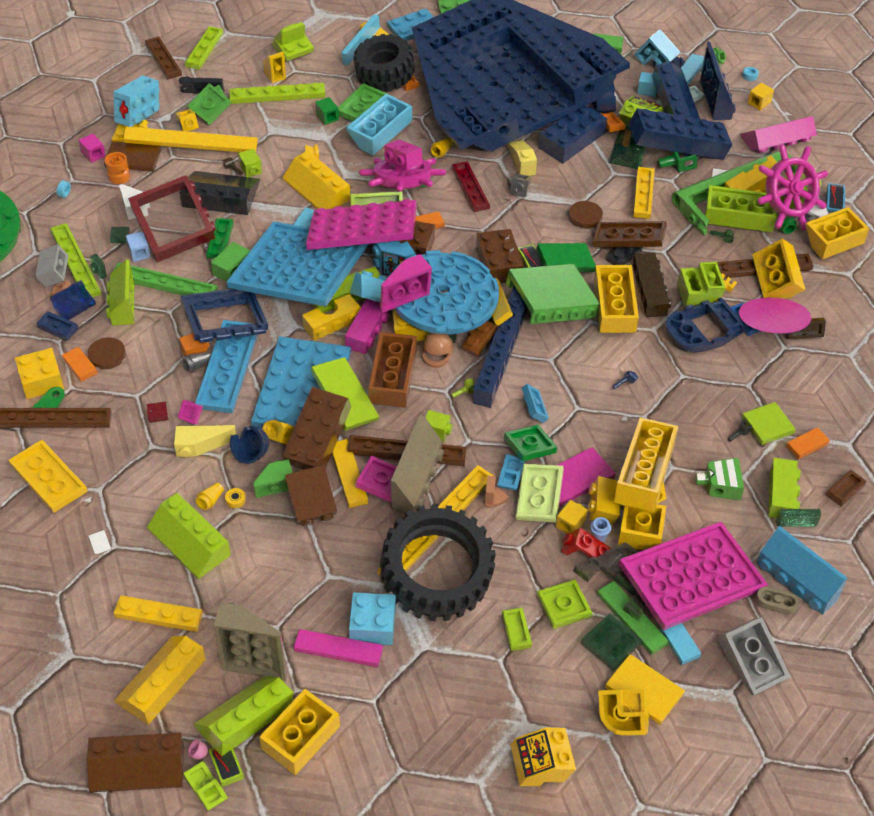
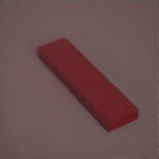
[452,161,490,212]

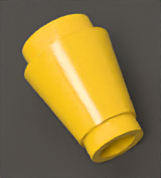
[431,138,453,158]
[195,483,224,510]

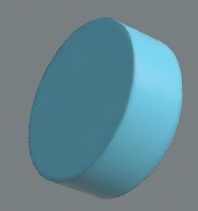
[742,67,759,81]
[56,180,71,198]

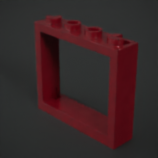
[128,175,216,262]

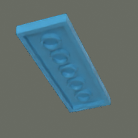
[195,320,258,414]

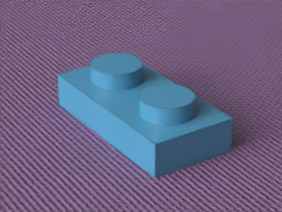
[522,384,549,423]

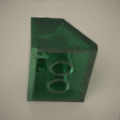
[608,125,648,169]

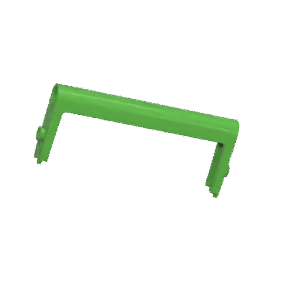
[672,151,797,235]

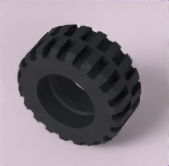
[353,34,415,92]

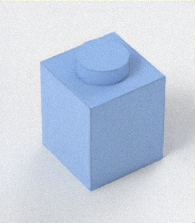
[126,231,151,262]

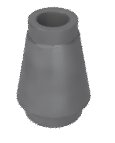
[182,351,211,372]

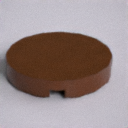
[569,201,603,229]
[88,337,126,370]

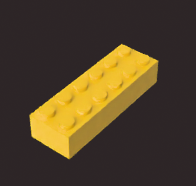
[614,417,678,512]

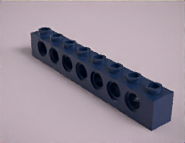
[473,285,528,408]

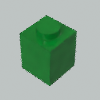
[315,97,339,125]

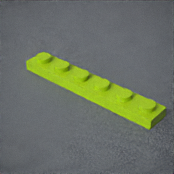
[229,83,326,104]

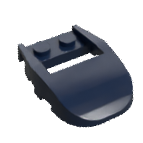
[666,297,746,353]

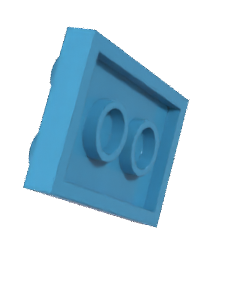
[387,9,434,41]

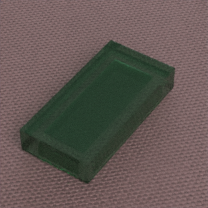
[776,509,821,527]

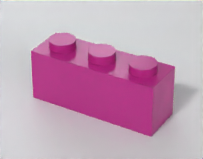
[345,299,389,354]

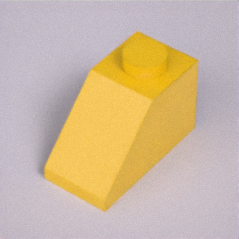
[263,52,286,83]

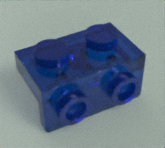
[50,280,96,320]

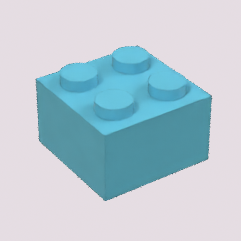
[349,592,396,645]

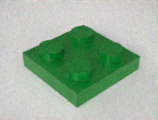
[504,424,557,462]

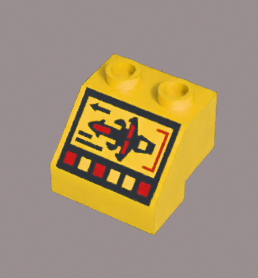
[510,727,576,786]

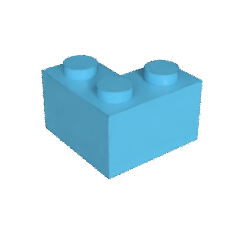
[634,30,681,66]

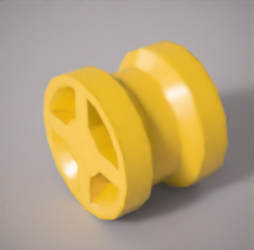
[304,144,319,159]

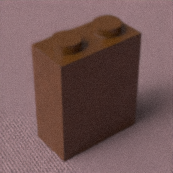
[284,465,337,526]

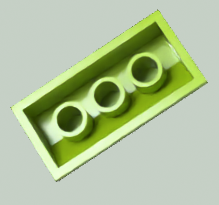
[705,185,777,232]
[147,493,231,579]
[194,675,294,756]

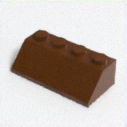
[87,732,184,793]

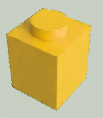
[747,82,774,110]
[556,500,588,534]

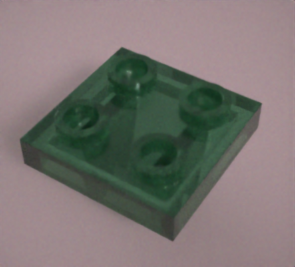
[581,613,642,670]

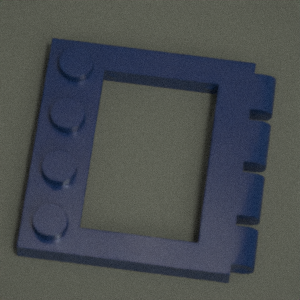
[180,289,268,343]

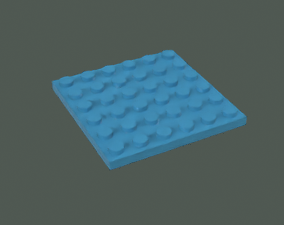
[227,221,368,307]

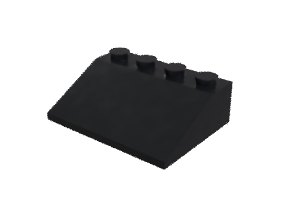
[180,171,260,215]

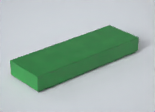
[206,218,234,259]

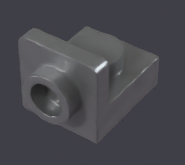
[510,173,532,197]

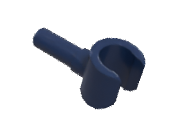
[612,371,639,389]

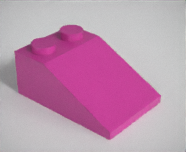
[380,254,432,313]

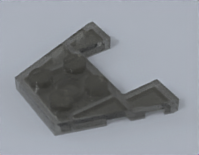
[573,542,646,621]

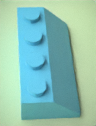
[347,94,412,155]

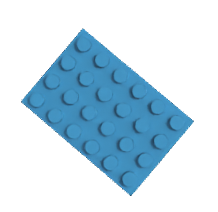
[251,336,352,428]

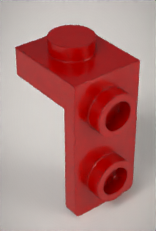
[561,528,612,566]

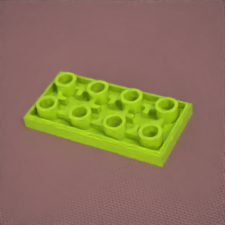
[311,357,379,431]

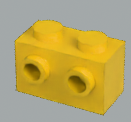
[588,476,620,525]

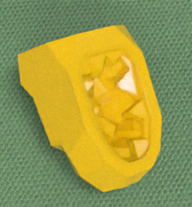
[262,420,295,444]

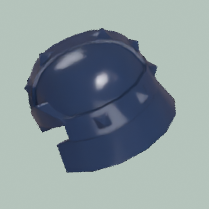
[230,425,269,464]

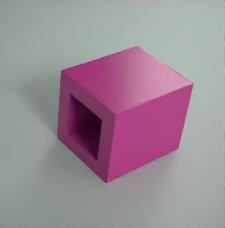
[78,133,106,163]

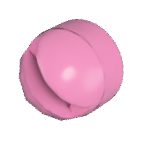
[188,739,208,759]

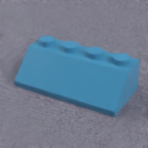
[757,526,847,615]

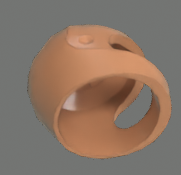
[422,333,453,368]

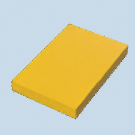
[605,654,685,725]

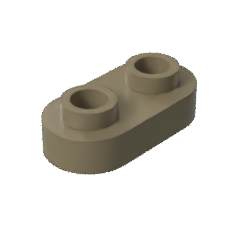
[756,586,800,615]

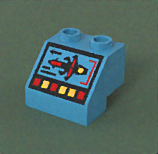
[372,241,415,277]

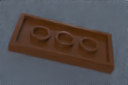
[592,221,667,247]

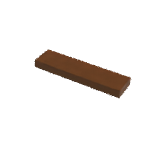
[145,36,182,80]

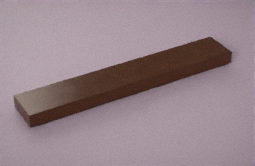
[717,253,814,278]
[0,408,112,428]
[348,435,466,466]

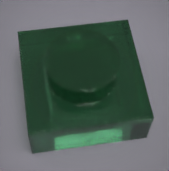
[90,253,107,279]

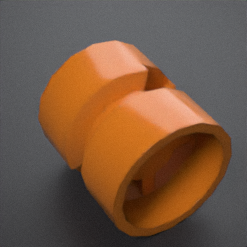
[105,152,130,184]

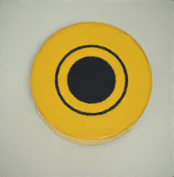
[225,488,246,508]

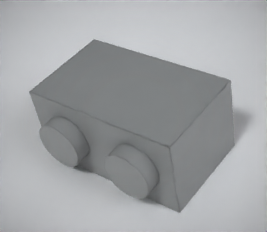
[35,244,69,287]

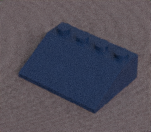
[700,42,736,121]

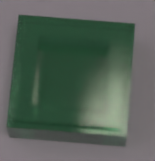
[110,227,130,243]

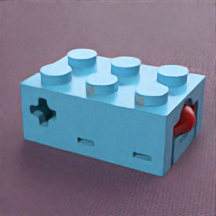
[113,75,160,127]

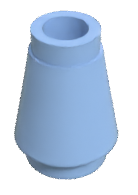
[591,517,611,543]

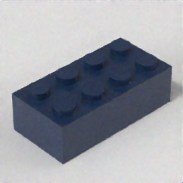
[538,106,607,164]

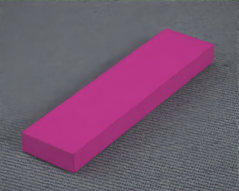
[294,629,383,667]

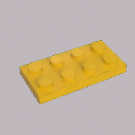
[8,440,88,513]

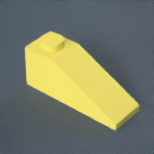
[507,140,537,176]
[174,425,236,457]

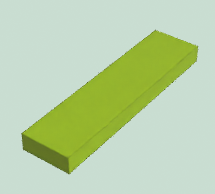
[185,26,224,70]

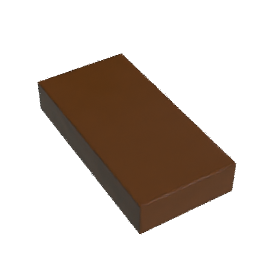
[825,470,867,507]

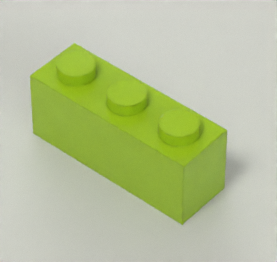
[768,458,801,520]

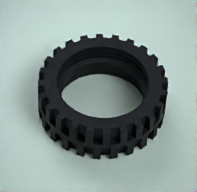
[380,504,496,621]

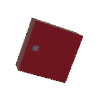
[147,401,168,423]

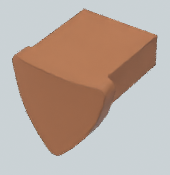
[485,476,508,507]

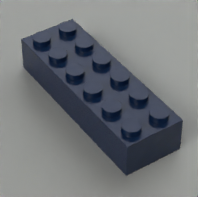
[629,108,733,160]

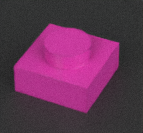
[178,400,203,424]

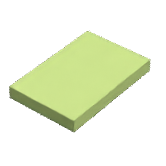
[516,464,564,522]

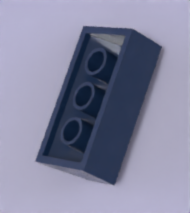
[652,62,700,119]

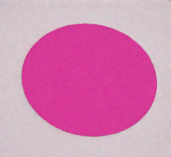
[739,297,811,333]

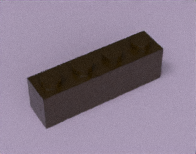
[632,252,671,318]

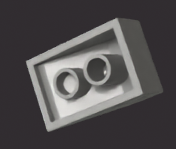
[716,617,791,695]

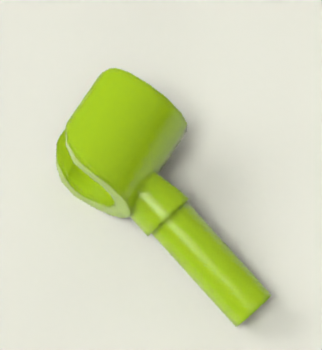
[451,378,475,398]

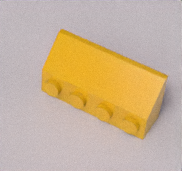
[282,150,350,209]
[114,636,206,725]

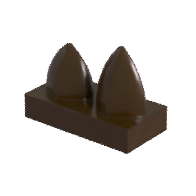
[786,317,826,339]

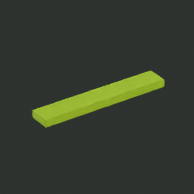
[50,223,101,301]

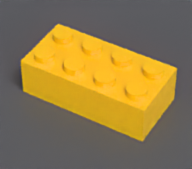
[594,265,639,333]

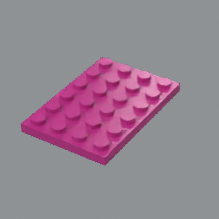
[306,199,417,250]
[618,522,768,631]

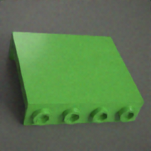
[506,264,600,324]

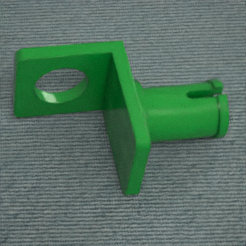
[658,151,697,172]

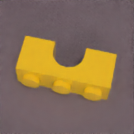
[302,294,361,341]

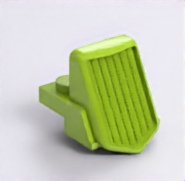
[272,22,314,61]

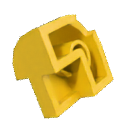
[598,689,649,735]

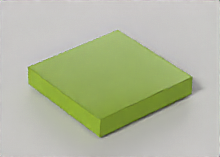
[742,402,796,445]
[537,579,593,629]

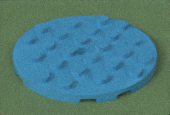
[394,250,499,334]

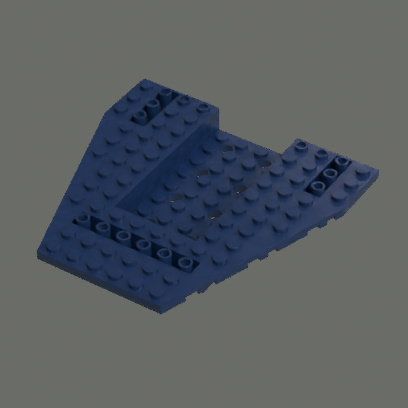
[412,0,630,151]

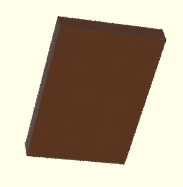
[104,141,161,172]

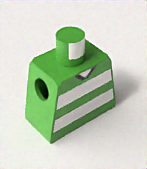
[695,458,744,500]

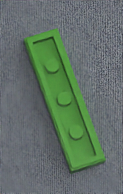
[597,581,669,655]

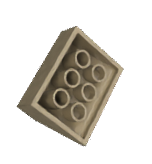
[391,414,444,514]
[214,602,287,681]

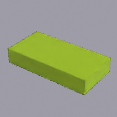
[501,607,532,651]

